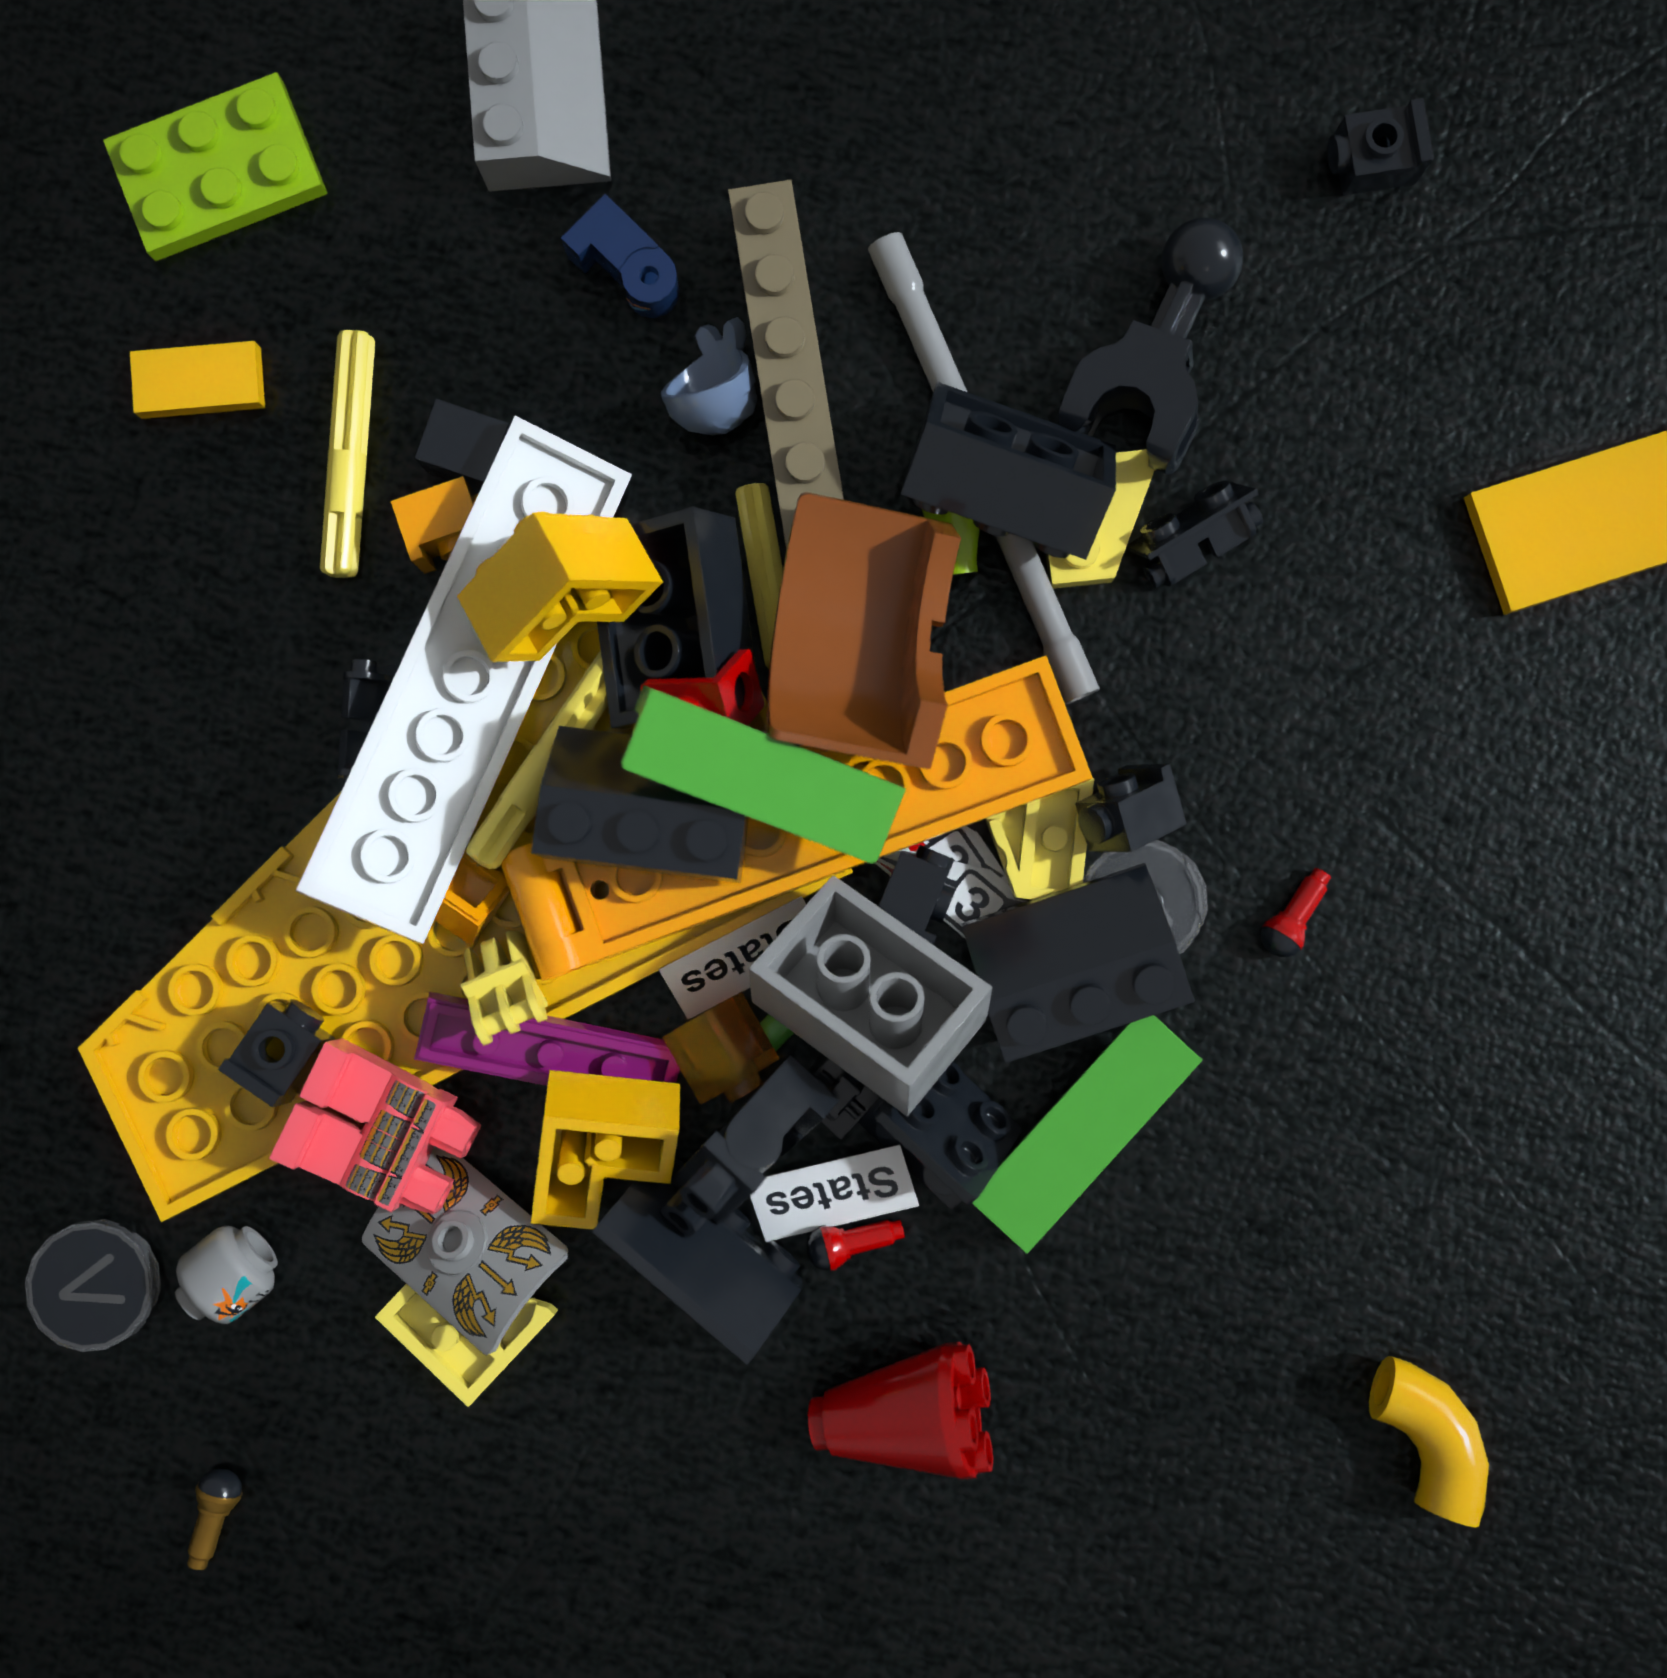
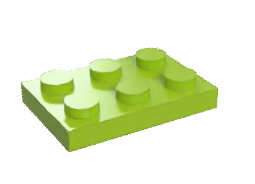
[103,72,328,261]

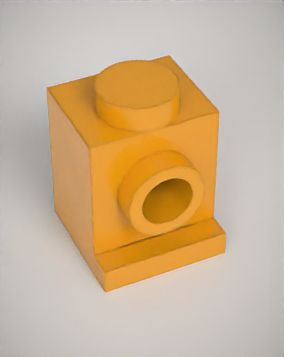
[391,476,479,574]

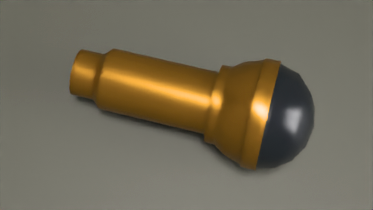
[187,1469,242,1570]

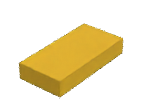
[130,341,265,419]

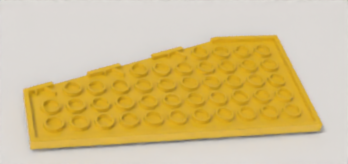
[78,622,853,1222]

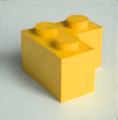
[457,511,663,662]
[531,1070,680,1229]

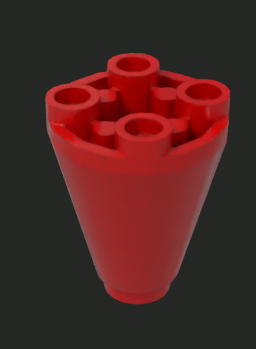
[808,1341,993,1479]

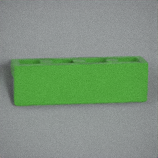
[621,685,906,863]
[973,1015,1203,1254]

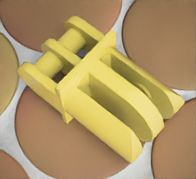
[460,931,549,1046]

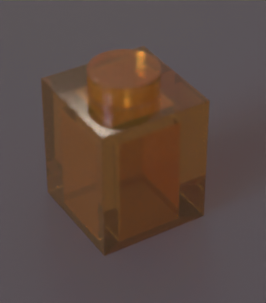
[662,992,780,1105]

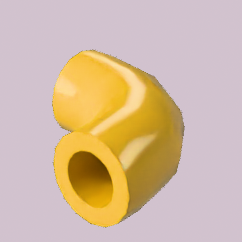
[1369,1356,1489,1527]

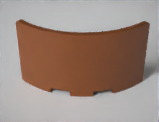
[767,492,961,770]

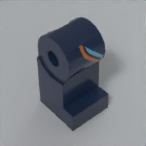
[561,194,680,318]

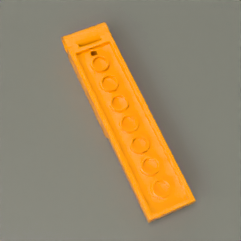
[501,656,1093,981]

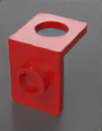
[640,649,764,726]

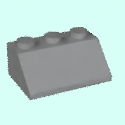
[463,0,611,191]

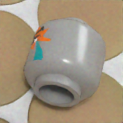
[175,1226,278,1324]

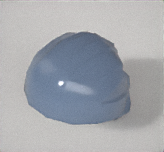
[661,317,758,436]

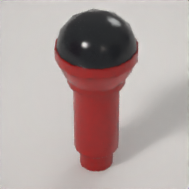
[1261,868,1331,957]
[806,1219,905,1271]

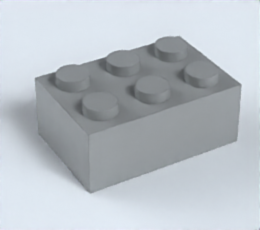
[749,875,992,1116]

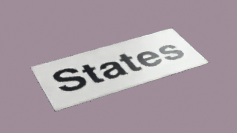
[659,896,806,1020]
[750,1145,919,1242]

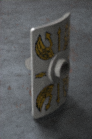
[362,1146,568,1355]

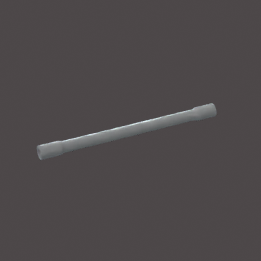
[868,232,1100,704]

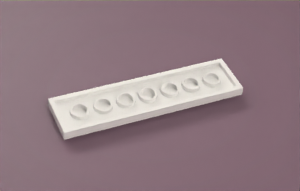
[296,416,632,944]

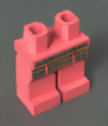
[269,1038,481,1215]

